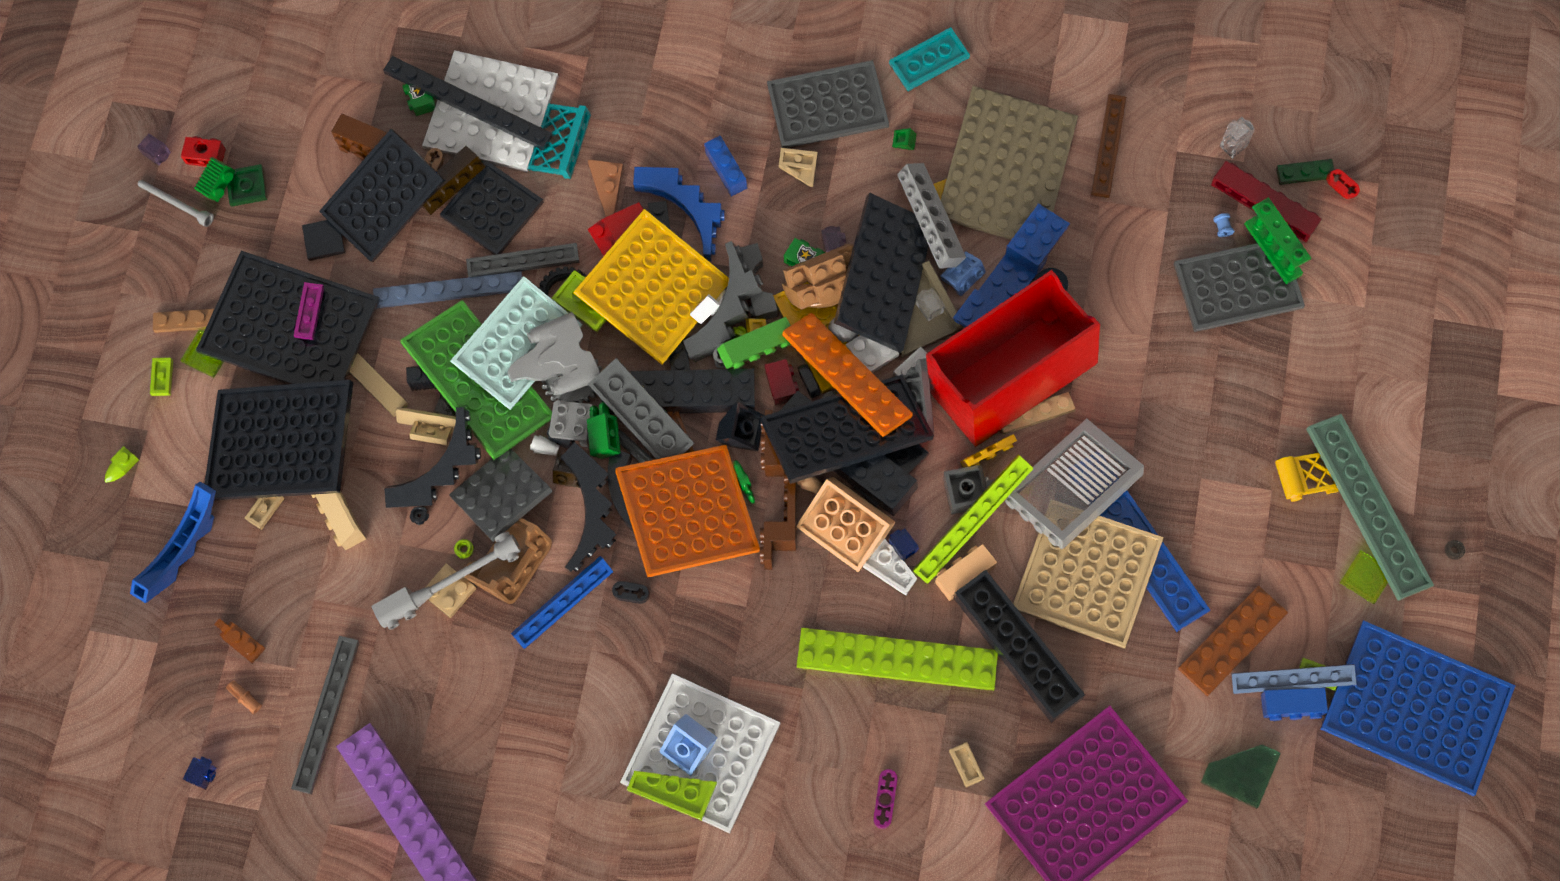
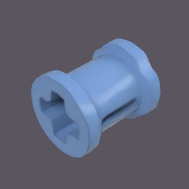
[1213,213,1235,237]

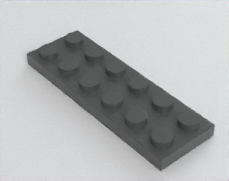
[588,358,695,459]

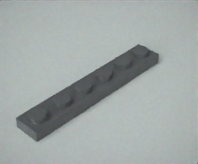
[466,243,580,277]

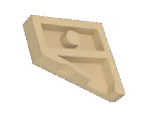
[779,148,818,187]

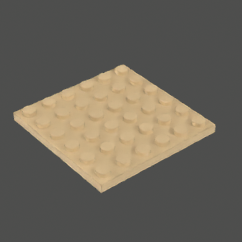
[1013,500,1164,648]

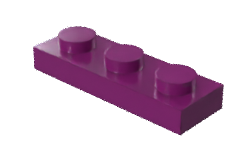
[294,282,324,340]

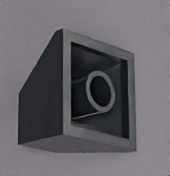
[716,402,765,451]

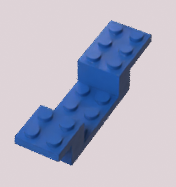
[953,204,1070,328]

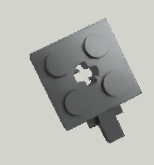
[943,465,995,515]

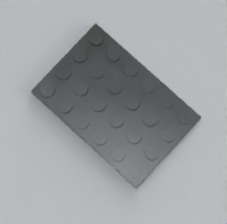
[767,60,889,148]
[1174,243,1305,332]

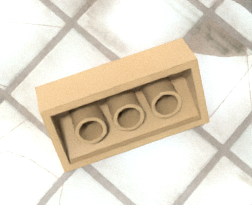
[311,490,366,550]

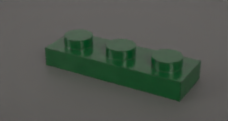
[1276,159,1336,185]

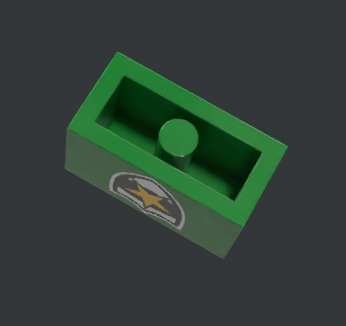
[402,84,436,116]
[783,238,825,267]

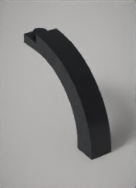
[607,451,634,533]

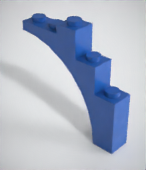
[633,167,725,262]
[130,482,216,603]

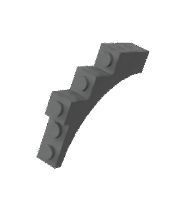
[683,241,763,362]

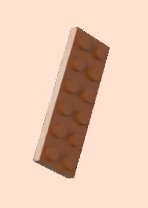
[1178,585,1288,697]

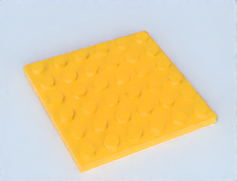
[574,209,729,365]

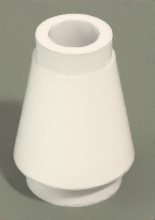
[530,435,560,456]

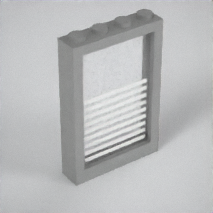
[1005,418,1144,549]

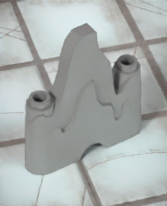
[507,312,600,396]

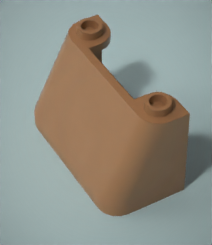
[464,518,552,604]

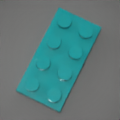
[889,27,970,91]

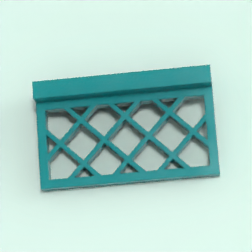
[528,103,591,179]

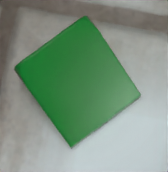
[892,128,917,150]

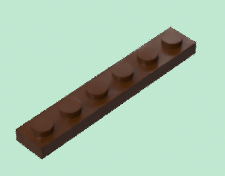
[1091,94,1127,198]

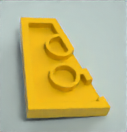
[960,434,1017,468]

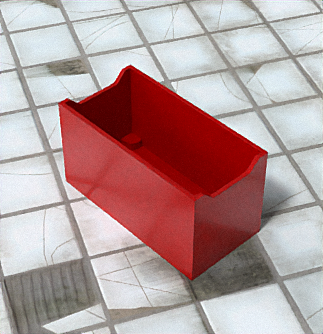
[926,270,1100,447]

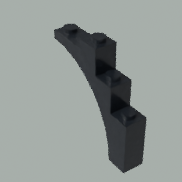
[384,405,481,508]
[560,442,617,572]

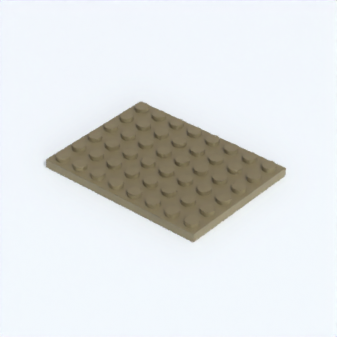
[941,86,1078,240]

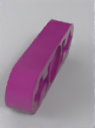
[873,769,897,829]

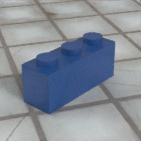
[704,135,747,197]
[1261,688,1328,721]

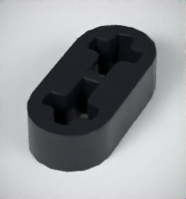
[797,363,820,399]
[612,581,649,604]

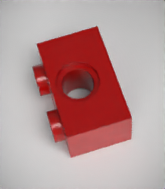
[181,136,226,167]

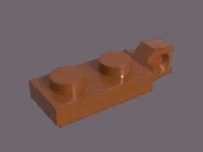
[214,619,266,664]

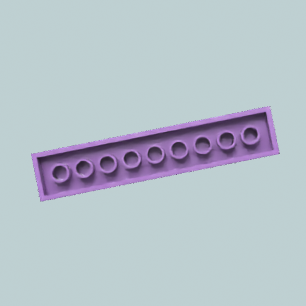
[336,723,477,881]

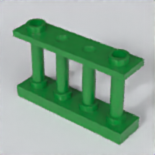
[1244,197,1311,284]

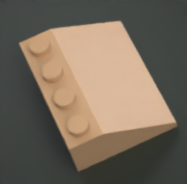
[796,477,895,572]

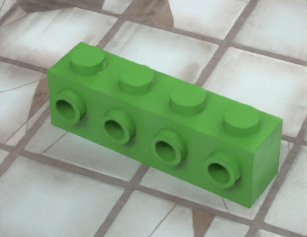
[717,317,791,369]

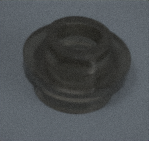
[1445,540,1465,560]

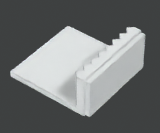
[690,290,726,324]

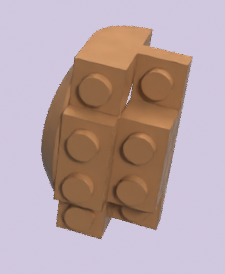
[782,243,853,310]

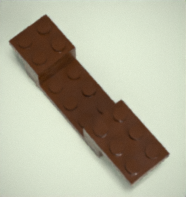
[760,410,796,570]

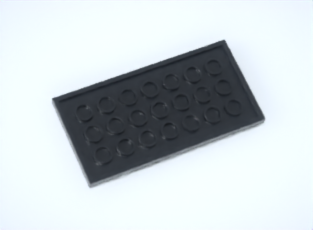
[834,193,929,353]
[761,375,934,484]

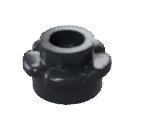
[410,507,429,525]

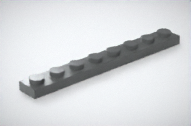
[291,636,359,795]

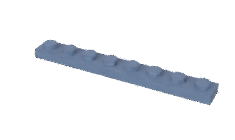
[373,271,523,308]

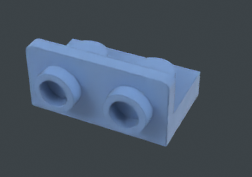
[940,251,986,296]

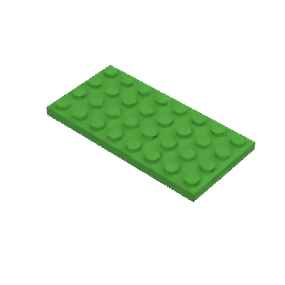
[400,300,552,460]

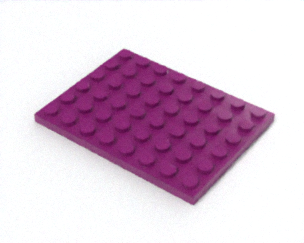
[984,706,1188,881]

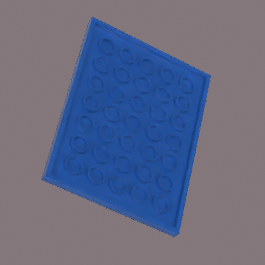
[1320,620,1516,796]

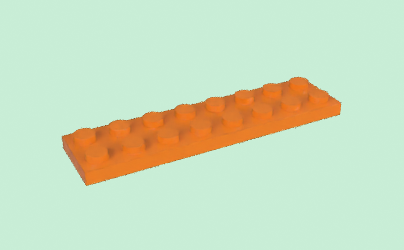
[782,312,913,437]

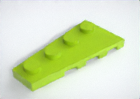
[627,771,717,821]

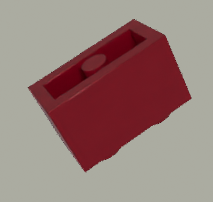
[764,359,799,405]

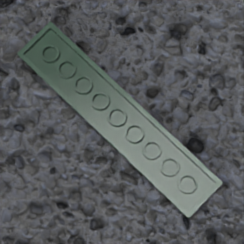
[1306,414,1434,601]

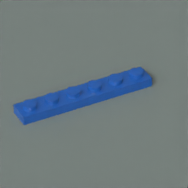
[511,556,613,649]

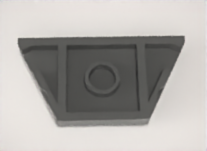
[903,358,934,433]

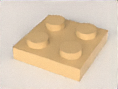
[425,563,476,618]

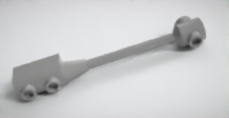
[371,532,521,630]

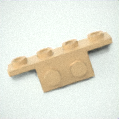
[396,407,469,445]

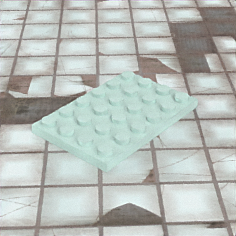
[451,276,583,410]

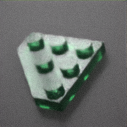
[1200,744,1281,809]

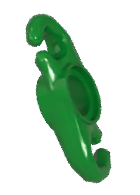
[733,460,755,504]

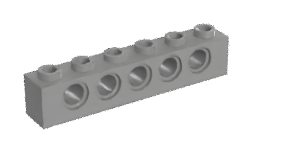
[897,163,966,268]

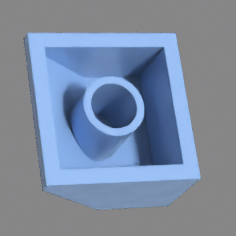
[659,714,718,776]

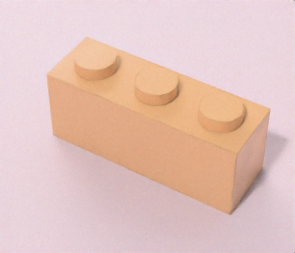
[935,544,997,601]

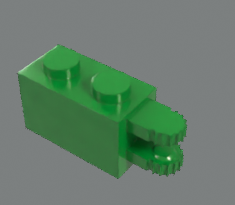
[587,402,620,459]

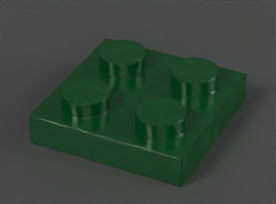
[227,164,267,207]

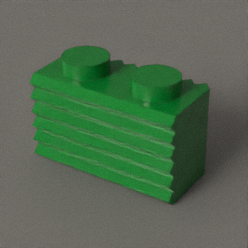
[194,157,236,202]

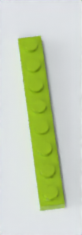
[913,454,1034,584]

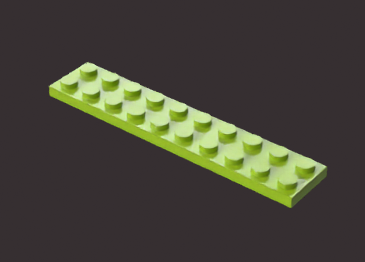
[797,628,998,691]

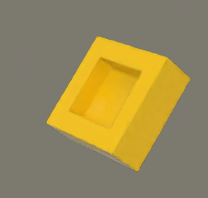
[746,319,766,333]

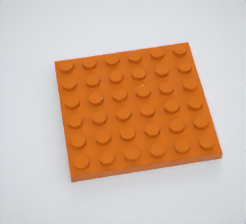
[615,445,760,577]

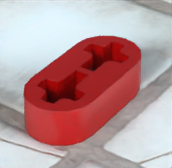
[1326,169,1360,199]

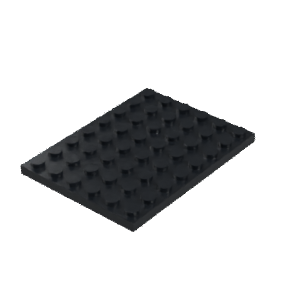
[196,250,380,384]
[204,380,354,500]

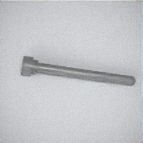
[138,180,214,227]

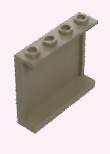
[898,261,963,358]

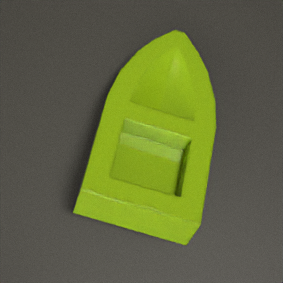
[105,446,139,483]

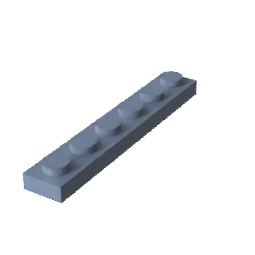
[1231,664,1356,694]

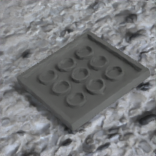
[449,449,552,542]

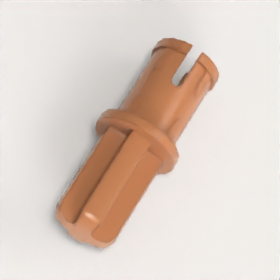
[226,680,262,715]

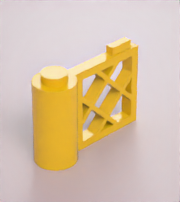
[1275,453,1339,502]

